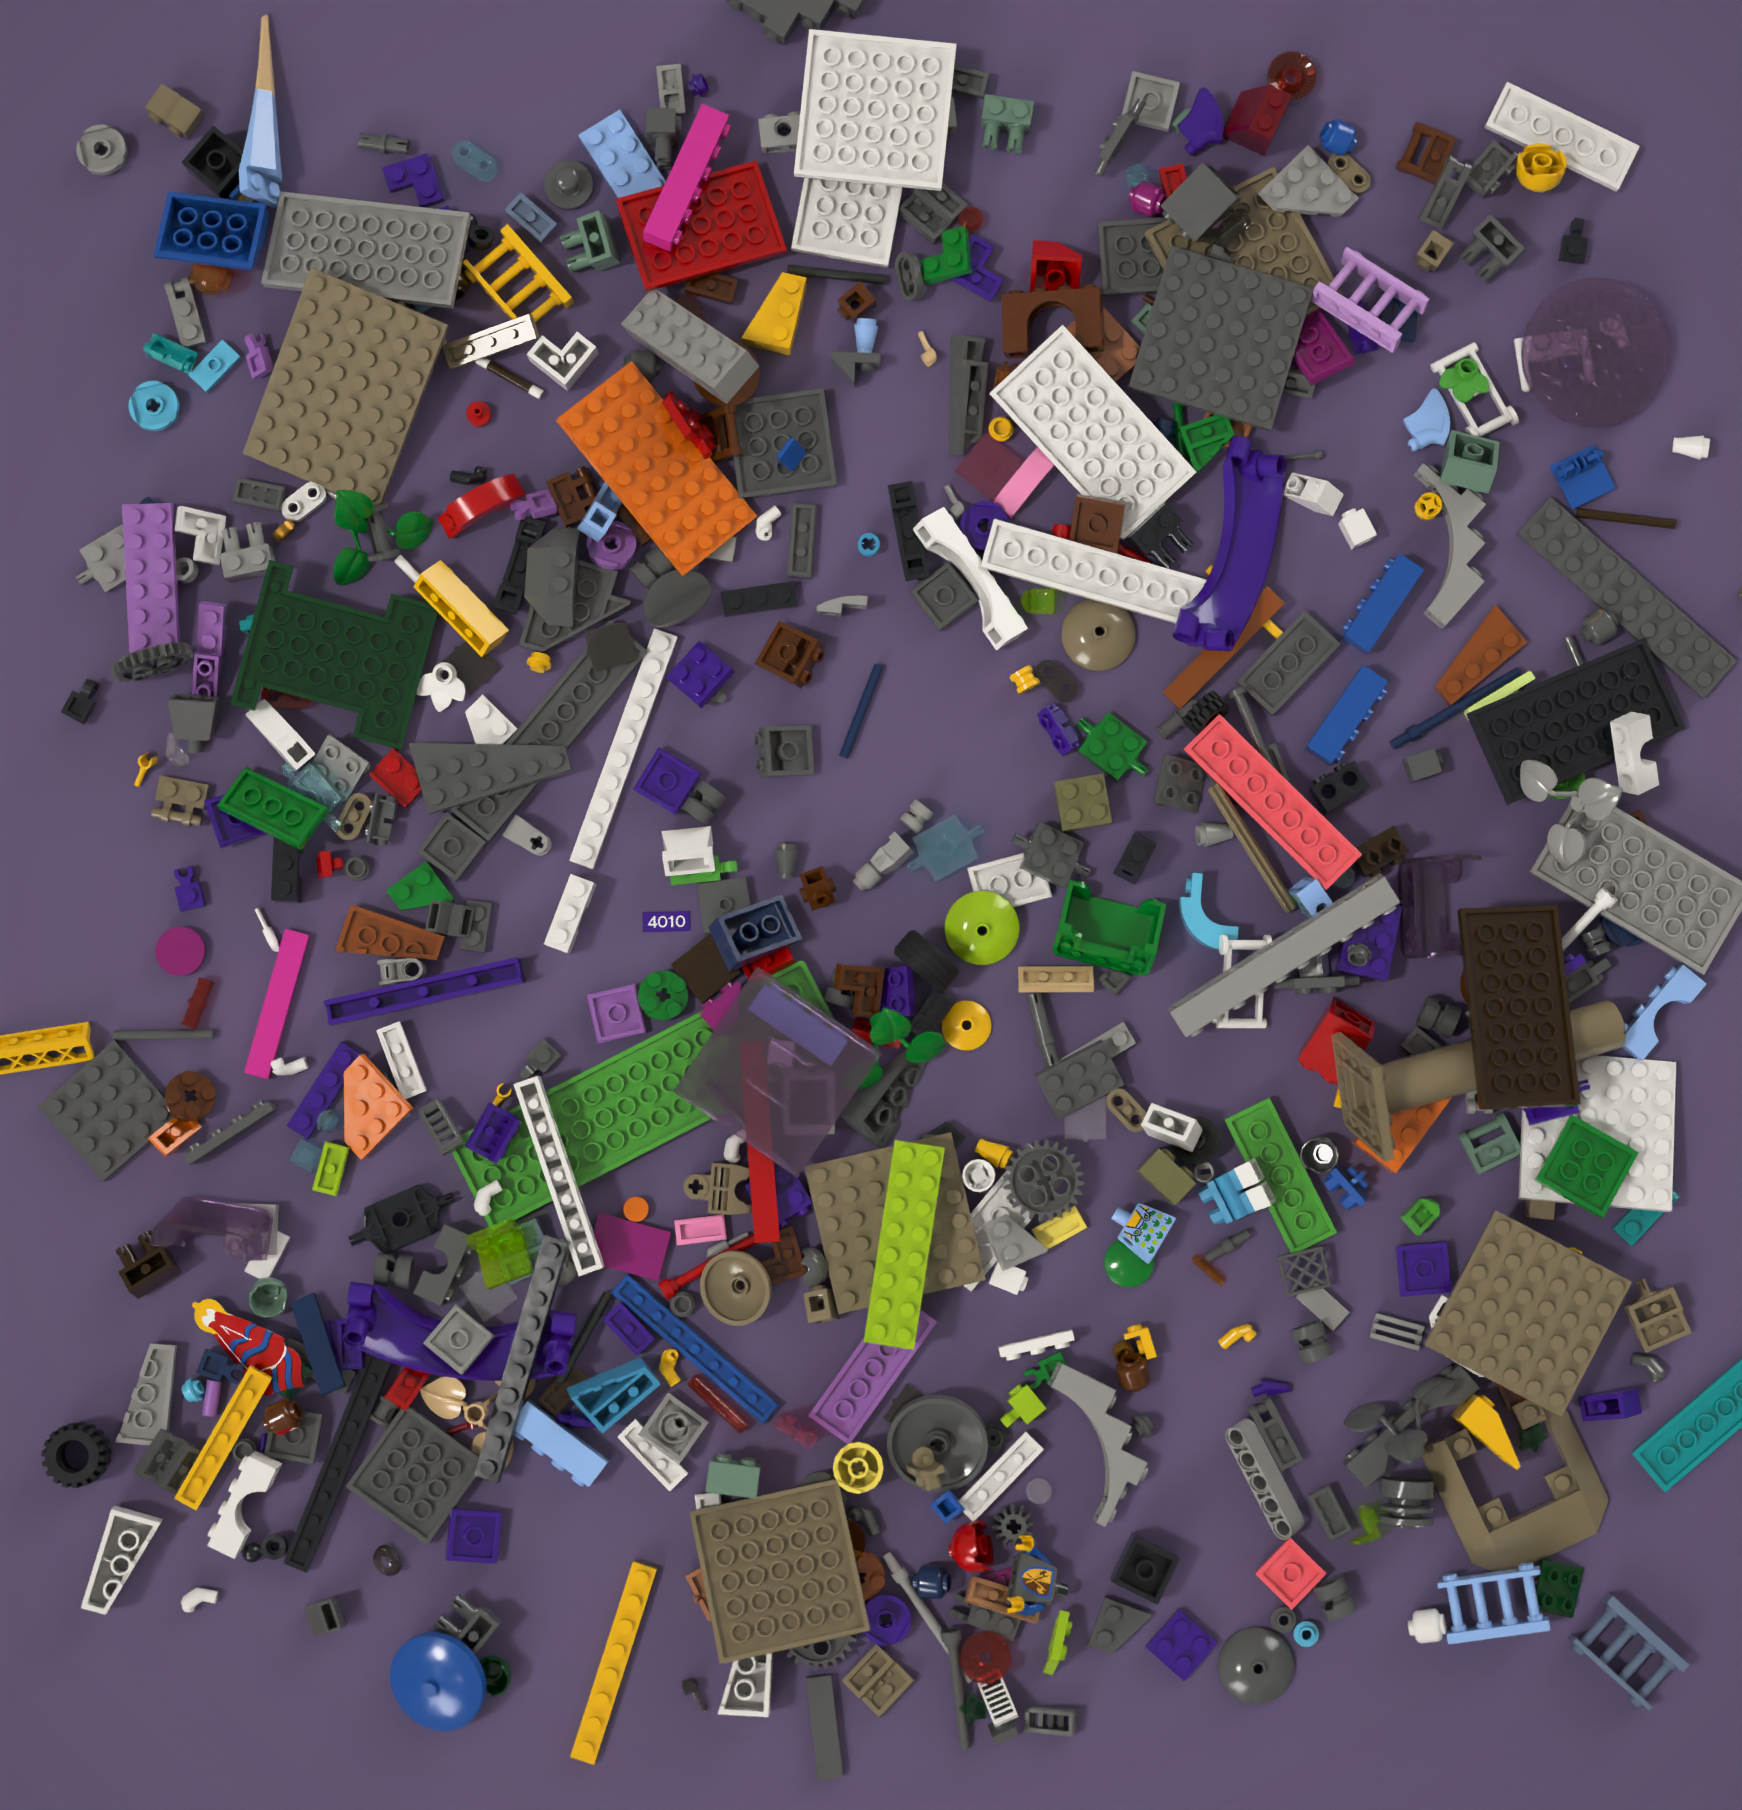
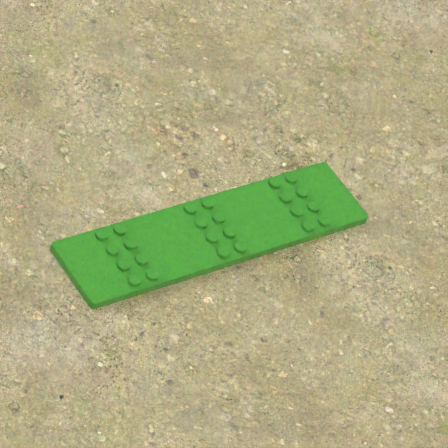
[451,961,847,1230]

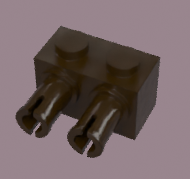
[1354,826,1409,878]
[116,1230,182,1299]

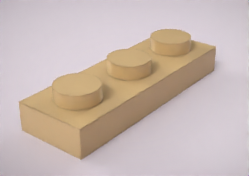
[1018,966,1094,992]

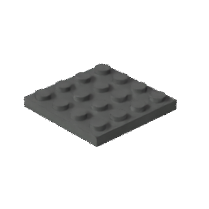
[734,388,837,499]
[38,1040,174,1181]
[345,1406,479,1545]

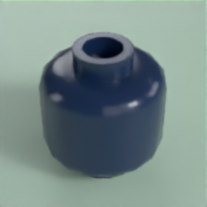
[913,1565,951,1599]

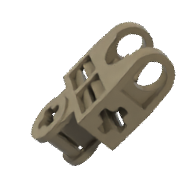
[683,1163,752,1215]

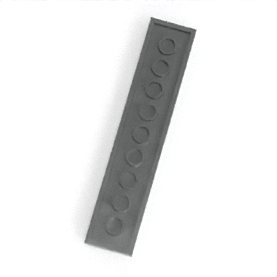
[1516,497,1737,699]
[450,620,648,842]

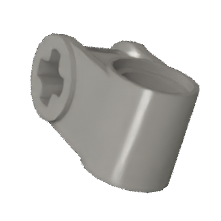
[503,814,552,856]
[377,958,427,986]

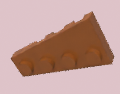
[1434,604,1527,706]

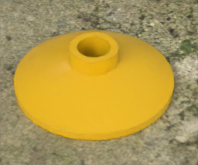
[942,1001,991,1051]

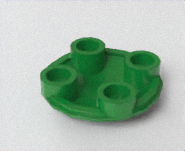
[1104,1240,1154,1288]

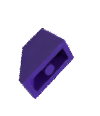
[1578,1388,1642,1421]

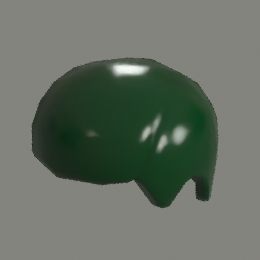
[479,1655,512,1697]

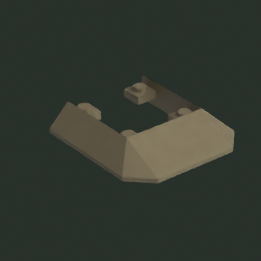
[1422,1399,1609,1572]

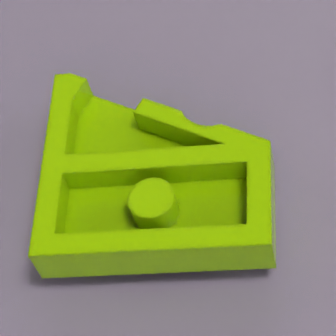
[1043,1610,1072,1675]

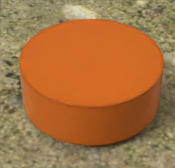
[623,1197,649,1222]

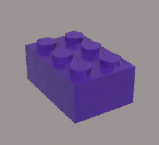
[1334,906,1402,982]

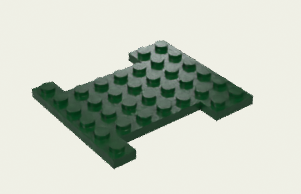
[230,560,438,750]

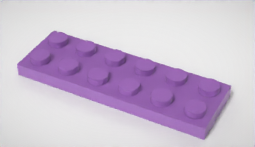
[122,503,180,653]
[808,1309,937,1444]

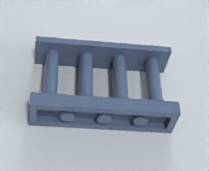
[1568,1593,1689,1711]

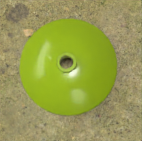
[945,890,1019,965]

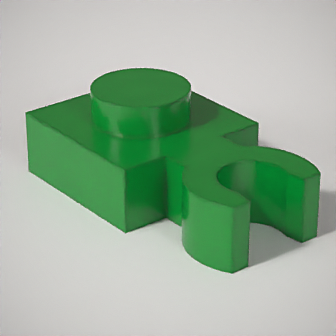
[1024,1351,1067,1389]

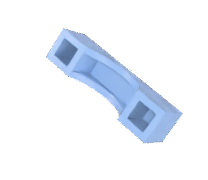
[577,482,622,542]
[1622,964,1706,1061]

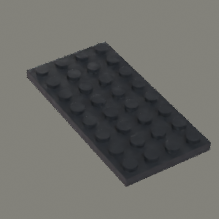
[1466,638,1685,805]

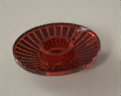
[1267,52,1317,100]

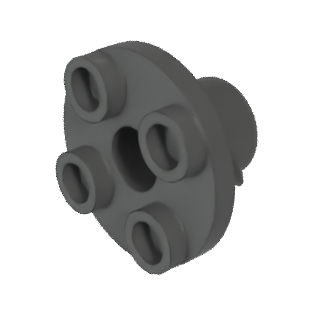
[544,160,593,210]

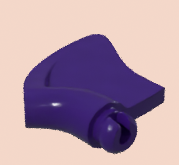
[1177,87,1224,156]

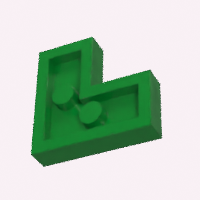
[921,225,972,285]

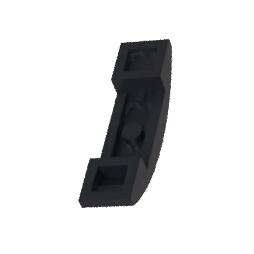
[888,481,930,581]
[493,516,546,615]

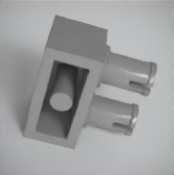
[220,522,276,583]

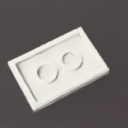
[967,853,1052,907]

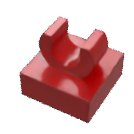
[316,851,343,879]

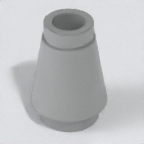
[1195,823,1234,847]

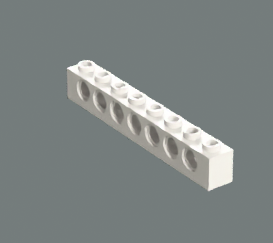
[513,1076,605,1276]

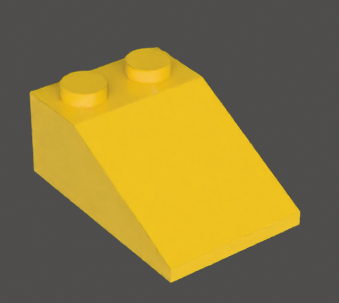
[1450,1393,1520,1470]

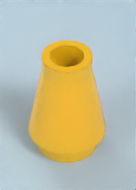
[974,1138,1014,1170]

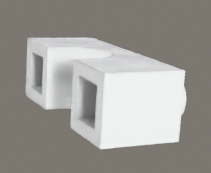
[1610,712,1659,795]
[544,874,596,954]

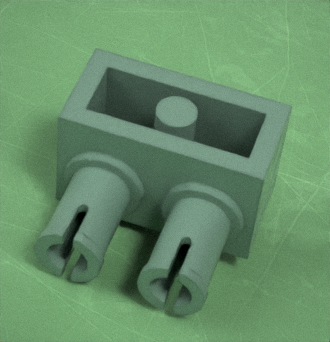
[981,94,1034,154]
[560,210,622,273]

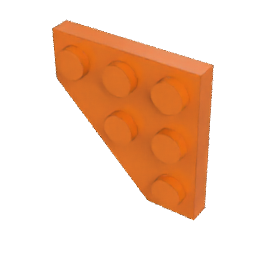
[344,1054,414,1160]

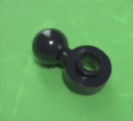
[468,213,494,250]
[242,1533,288,1563]

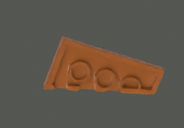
[335,904,446,960]

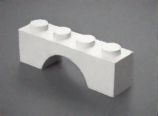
[207,1450,282,1559]

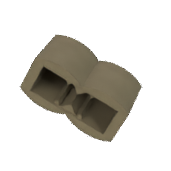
[145,83,205,139]

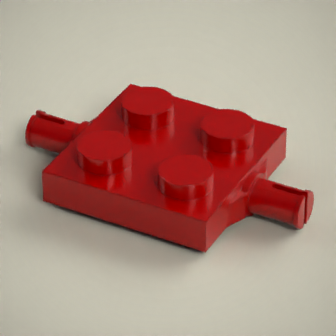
[662,391,716,459]

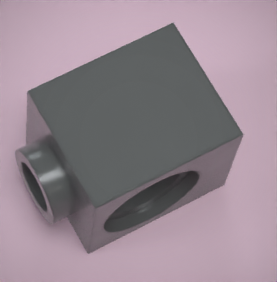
[1402,748,1444,784]

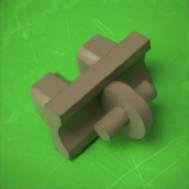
[906,1446,945,1491]

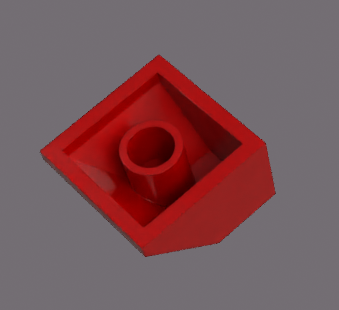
[1029,240,1082,292]

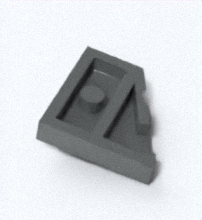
[1087,1596,1151,1654]

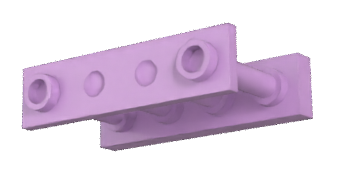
[1310,247,1429,353]

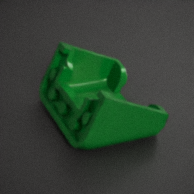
[1052,880,1166,976]

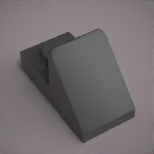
[831,351,880,387]

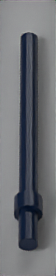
[1389,667,1522,750]

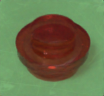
[958,207,983,232]

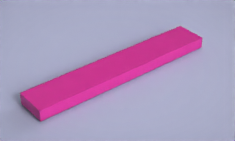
[244,929,310,1079]

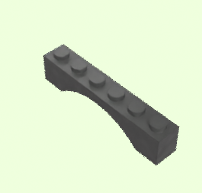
[1343,1363,1480,1488]

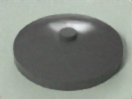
[887,1395,988,1492]

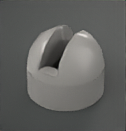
[1194,1162,1215,1183]

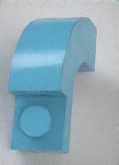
[1179,873,1239,953]

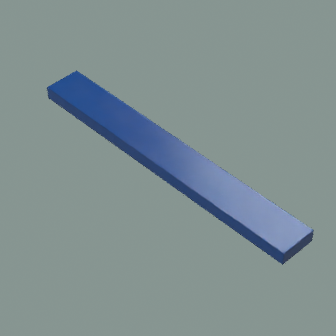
[611,1274,780,1424]

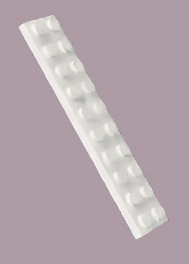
[981,519,1207,624]

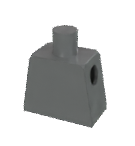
[168,694,221,753]

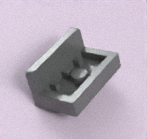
[1465,140,1518,198]

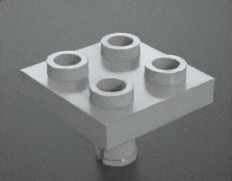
[638,1393,709,1464]

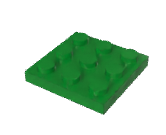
[1534,1114,1639,1219]

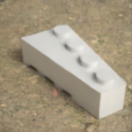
[81,1505,163,1615]
[718,1653,773,1717]

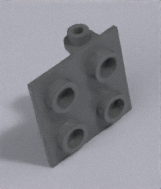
[1153,754,1206,814]

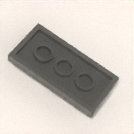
[1236,610,1341,716]

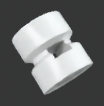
[962,1159,995,1192]

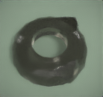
[373,1544,403,1576]

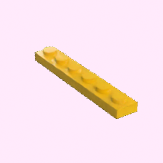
[174,1366,273,1510]

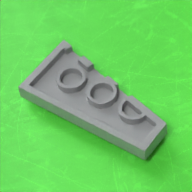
[115,1343,177,1445]

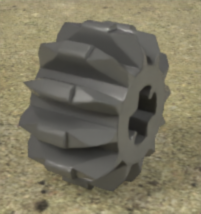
[992,1503,1035,1548]

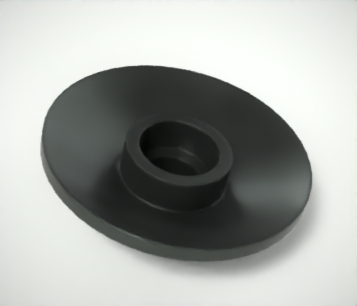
[1171,1117,1220,1165]

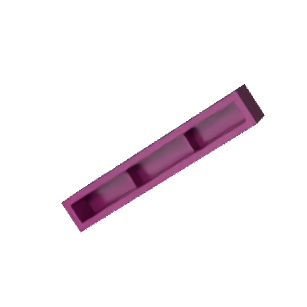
[643,104,731,252]

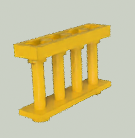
[463,224,574,323]

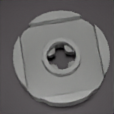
[76,125,127,175]

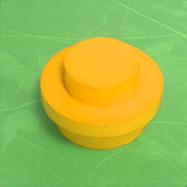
[988,417,1013,442]
[526,652,551,673]

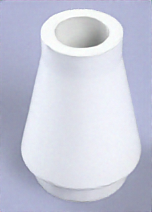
[1672,435,1710,460]

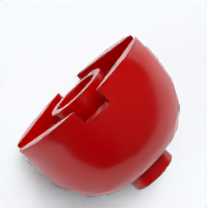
[948,1520,994,1572]

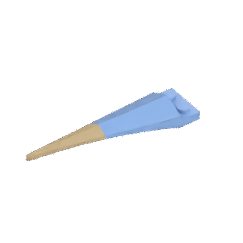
[239,14,282,209]

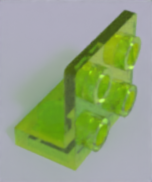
[466,1219,533,1290]

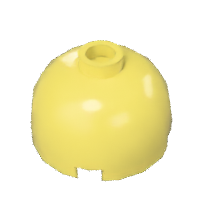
[833,1442,884,1494]

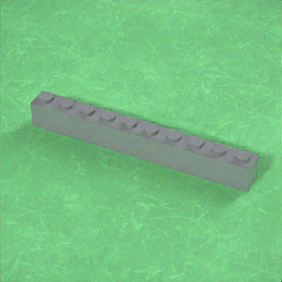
[1167,873,1400,1037]

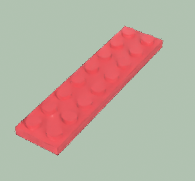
[1184,714,1362,890]

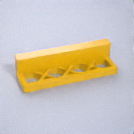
[0,1022,95,1075]

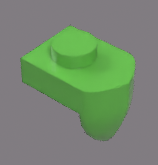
[1400,1198,1441,1236]

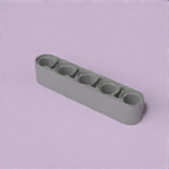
[1225,1418,1304,1540]

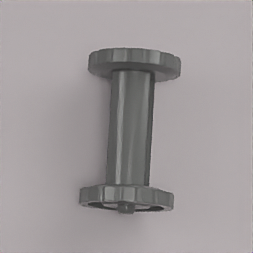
[366,502,400,562]

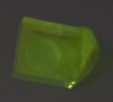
[1020,589,1057,614]
[1349,1504,1381,1544]

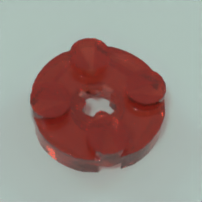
[960,1632,1011,1684]

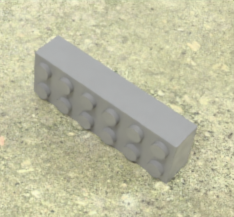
[621,289,759,404]

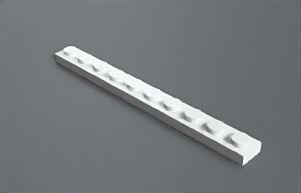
[569,628,678,870]

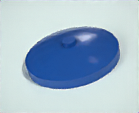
[390,1632,487,1731]

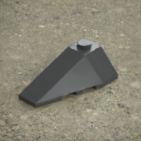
[839,1048,927,1149]

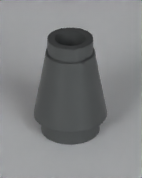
[775,842,799,878]

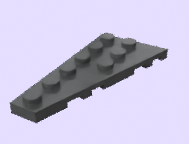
[409,743,572,815]

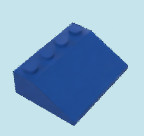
[153,191,270,271]

